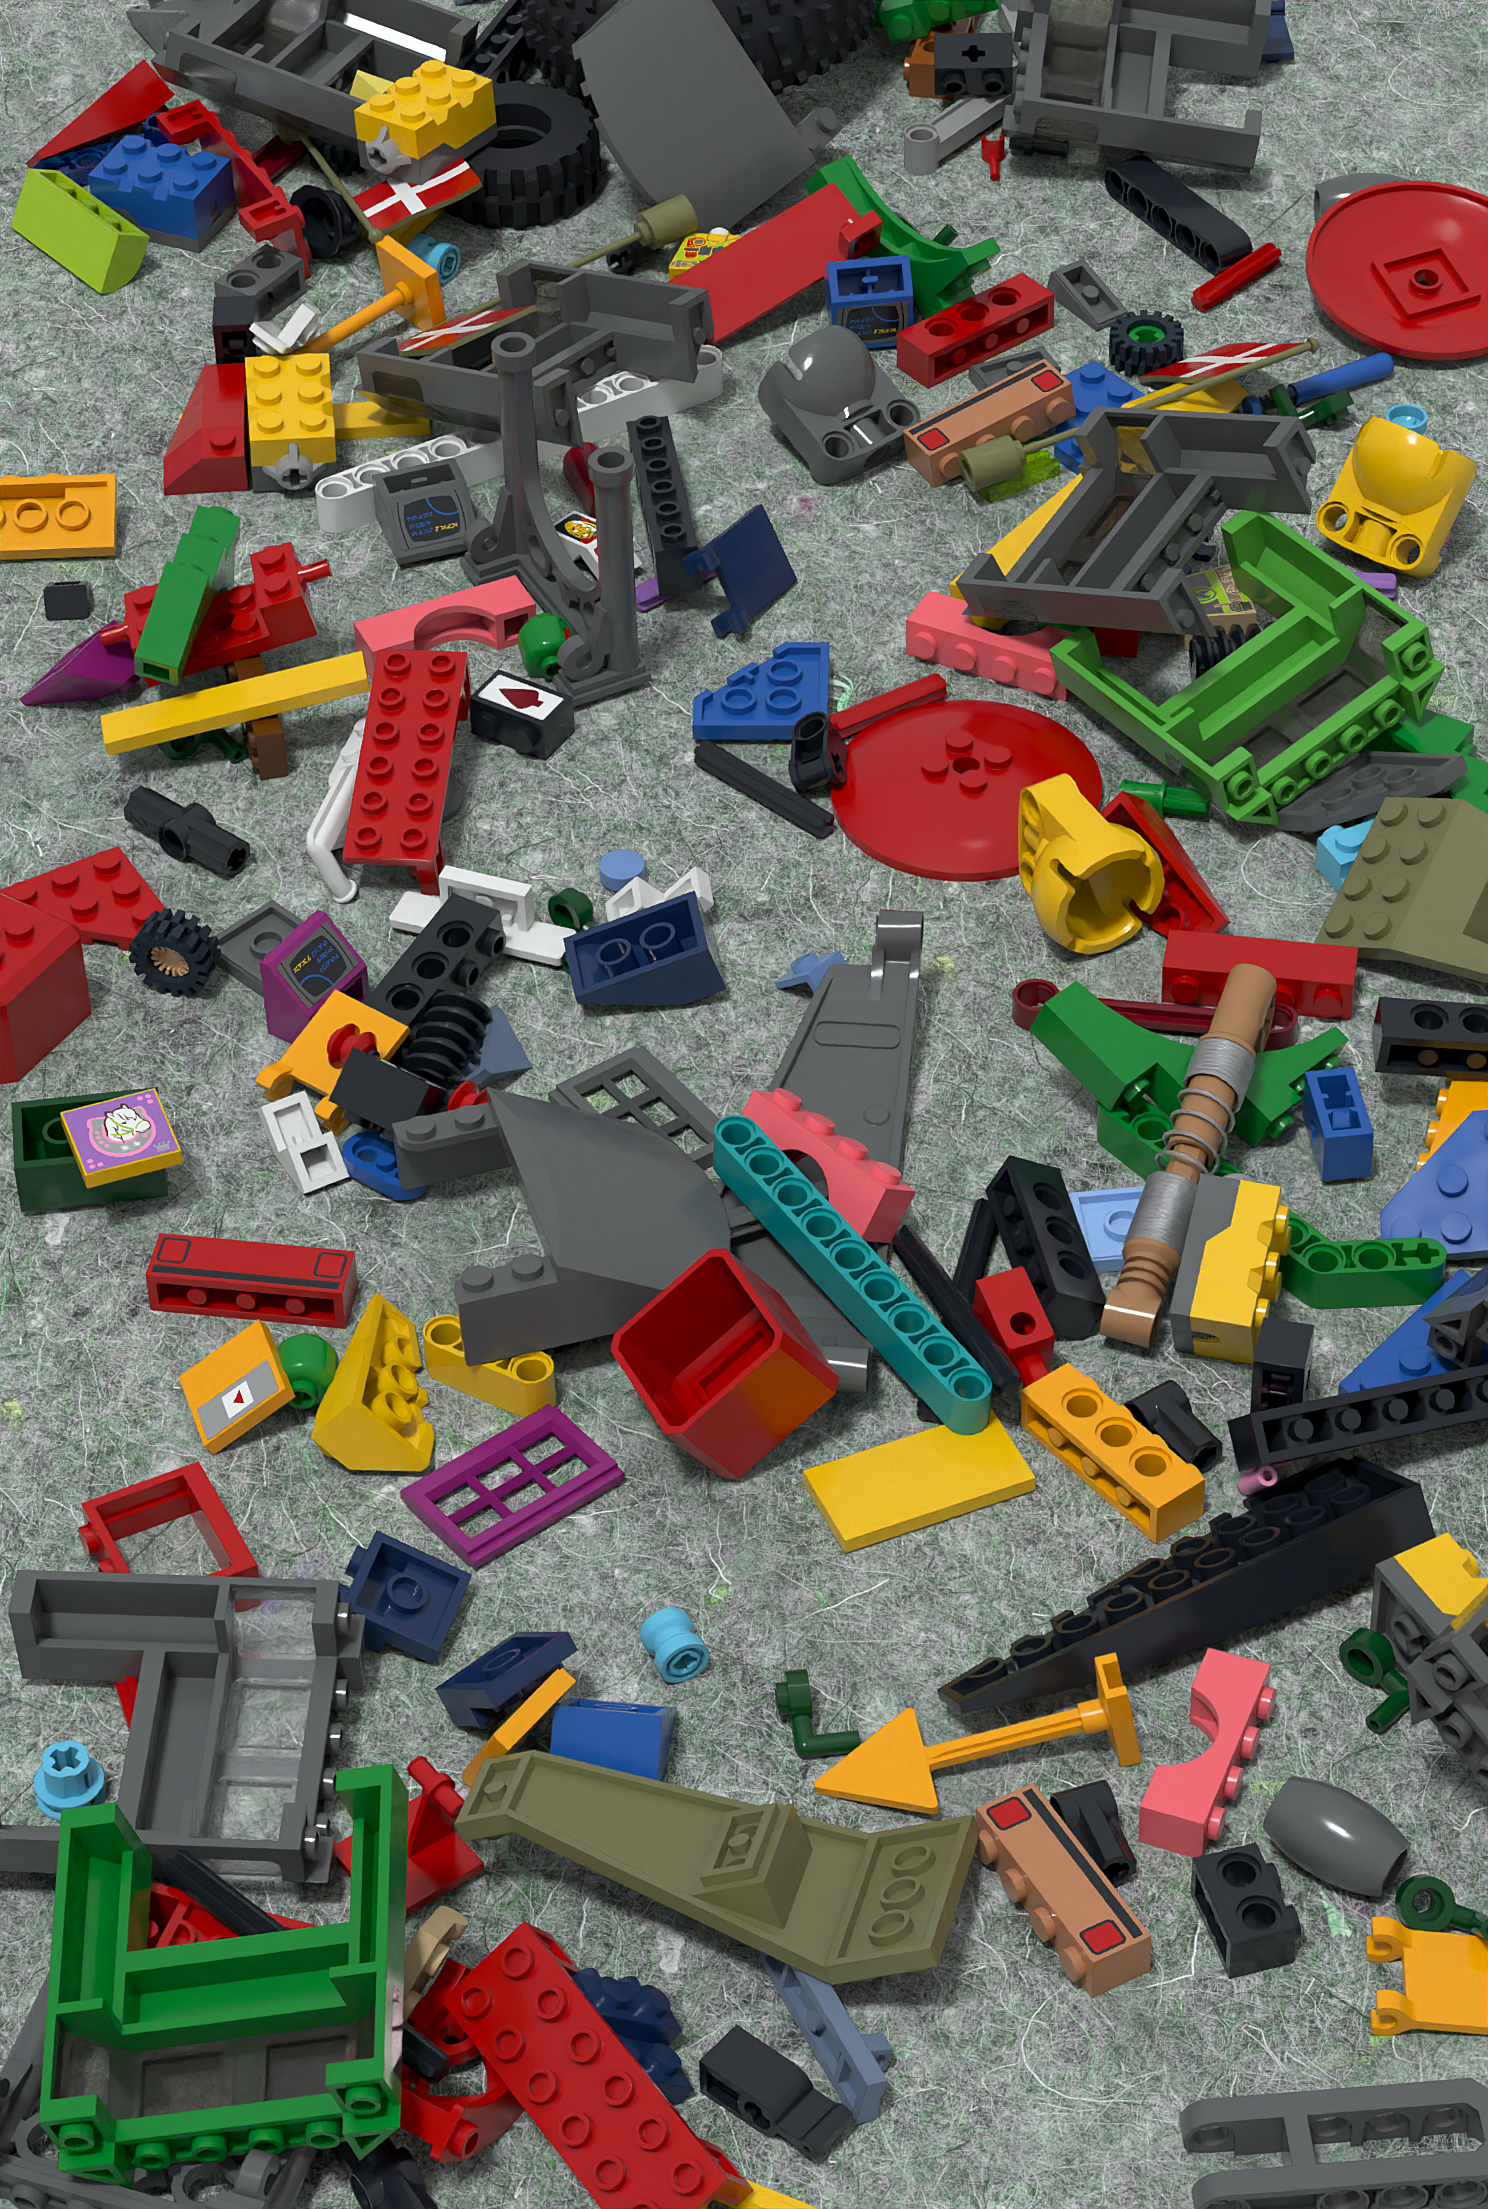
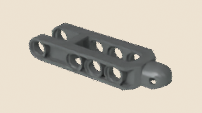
[1179,2078,1488,2209]

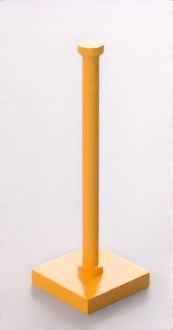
[288,235,446,355]

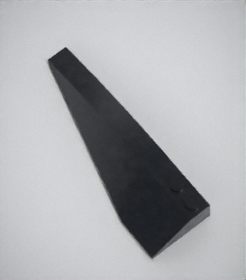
[937,1451,1436,1713]

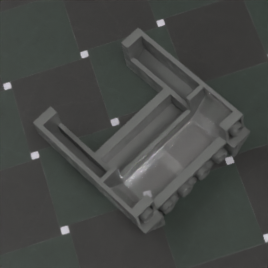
[0,1570,365,1883]

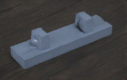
[758,1951,892,2125]

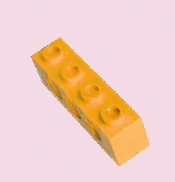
[1020,1362,1205,1544]

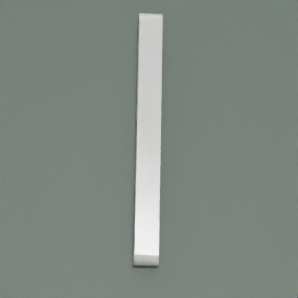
[315,345,723,533]

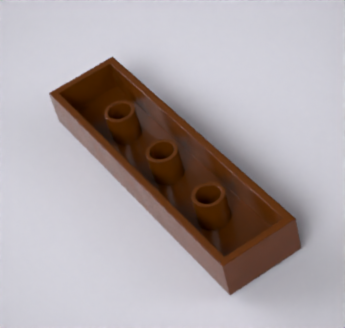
[220,625,288,781]

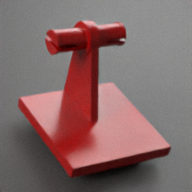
[335,1756,484,1916]

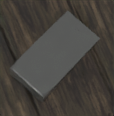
[1047,259,1129,332]

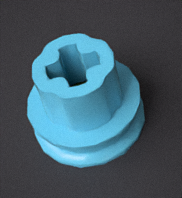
[34,1740,107,1821]

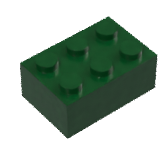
[11,1087,168,1212]

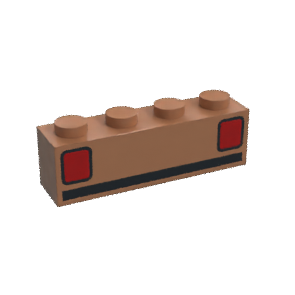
[903,358,1076,488]
[975,1782,1152,1998]

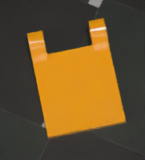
[255,989,411,1137]
[1365,1916,1488,2036]

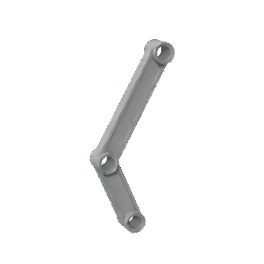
[904,0,1061,175]

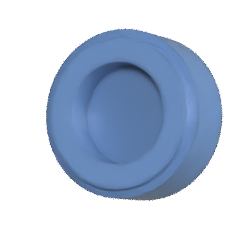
[599,850,645,892]

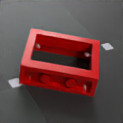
[78,1461,262,1610]

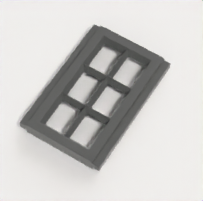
[548,1046,720,1171]

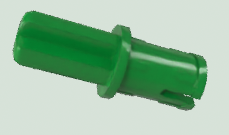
[1119,779,1211,818]

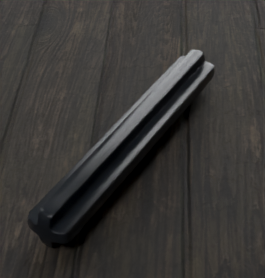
[694,741,835,838]

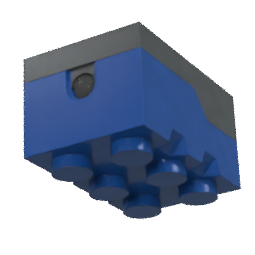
[88,135,237,254]

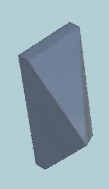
[454,1004,532,1090]

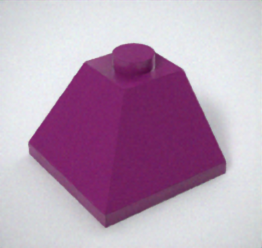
[19,619,141,706]

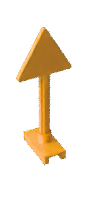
[814,1652,1142,1815]

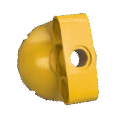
[1315,415,1478,578]
[1018,773,1165,955]

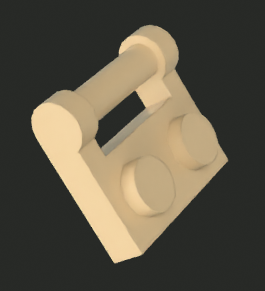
[393,1906,468,2022]

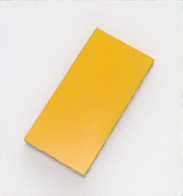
[803,1409,1036,1553]

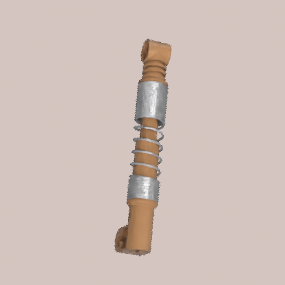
[1099,963,1277,1349]

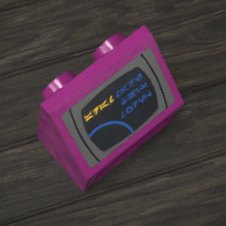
[260,910,370,1044]

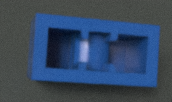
[1302,1067,1374,1181]

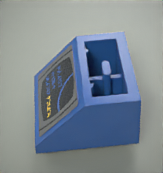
[823,255,913,349]

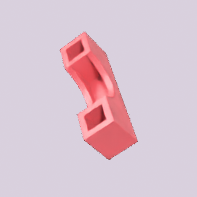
[353,575,536,681]
[906,590,1073,702]
[741,1088,916,1243]
[1138,1648,1277,1858]

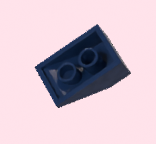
[563,890,727,1005]

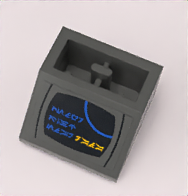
[372,458,475,565]

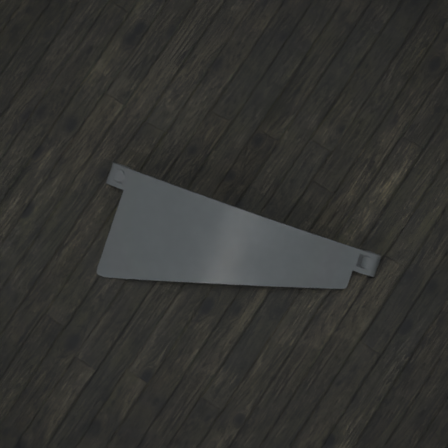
[715,909,924,1394]

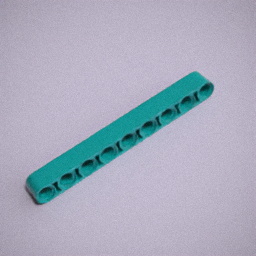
[713,1115,992,1435]

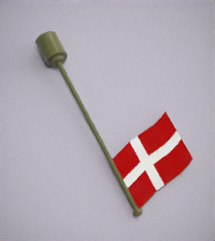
[268,120,483,244]
[397,194,698,357]
[958,337,1319,492]

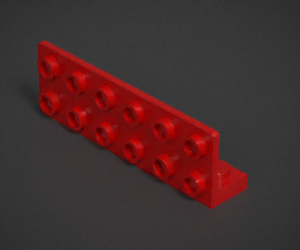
[156,99,312,278]
[667,183,883,346]
[343,649,472,896]
[443,1921,754,2209]

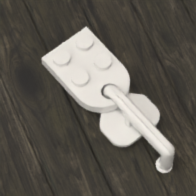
[306,716,366,903]

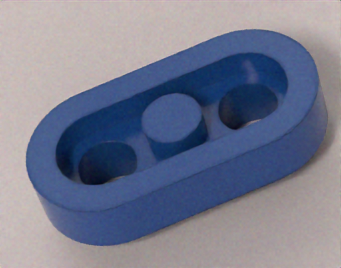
[342,1132,429,1200]

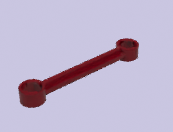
[1012,979,1298,1052]

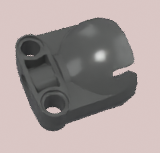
[757,325,921,485]

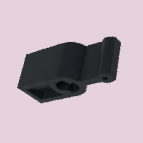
[699,2024,853,2160]

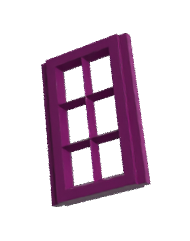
[400,1404,625,1569]

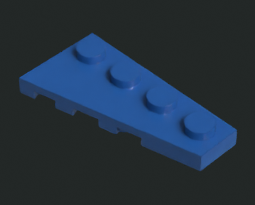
[1338,1269,1488,1395]

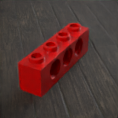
[896,272,1054,389]

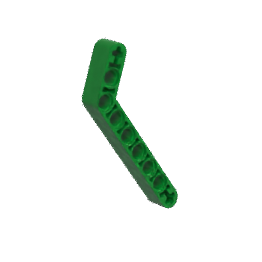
[1096,1097,1447,1310]

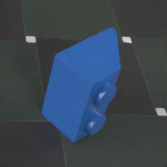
[550,1698,677,1781]

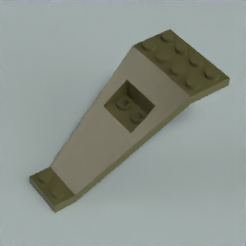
[1314,797,1488,984]
[454,1750,980,1985]

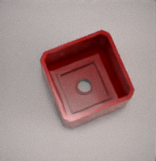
[0,893,92,1085]
[610,1248,839,1479]

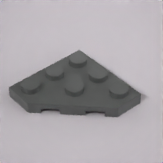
[1277,751,1468,835]

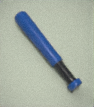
[1242,352,1394,415]

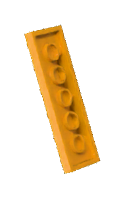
[0,473,117,560]

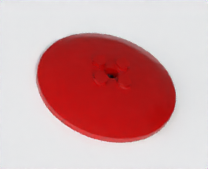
[1305,181,1488,360]
[830,700,1102,882]

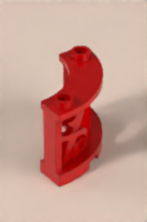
[327,1958,525,2163]

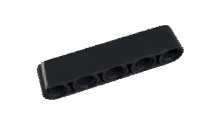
[1104,154,1253,274]

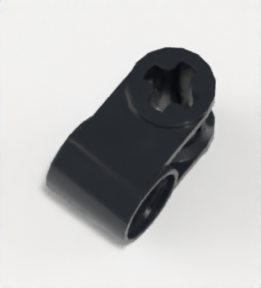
[788,711,848,797]

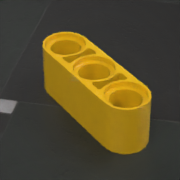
[423,1314,556,1418]

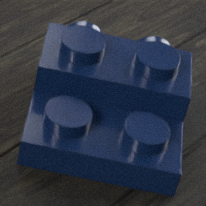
[340,1530,472,1664]
[435,1632,578,1730]
[571,1968,693,2104]

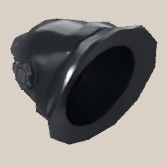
[289,184,366,259]

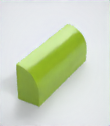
[11,168,150,294]

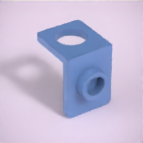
[774,951,847,993]

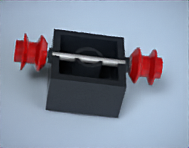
[327,1023,488,1143]

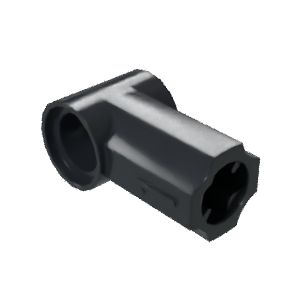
[1124,1380,1223,1474]
[1049,1780,1137,1888]

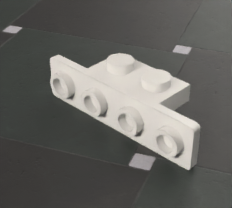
[249,303,322,356]
[389,865,576,966]

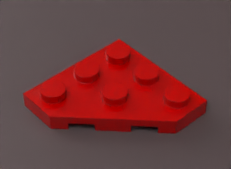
[0,846,165,952]

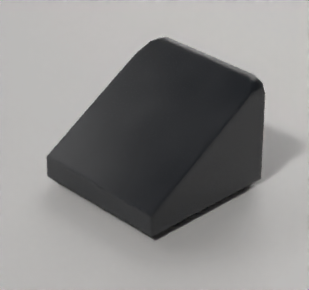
[43,580,91,620]

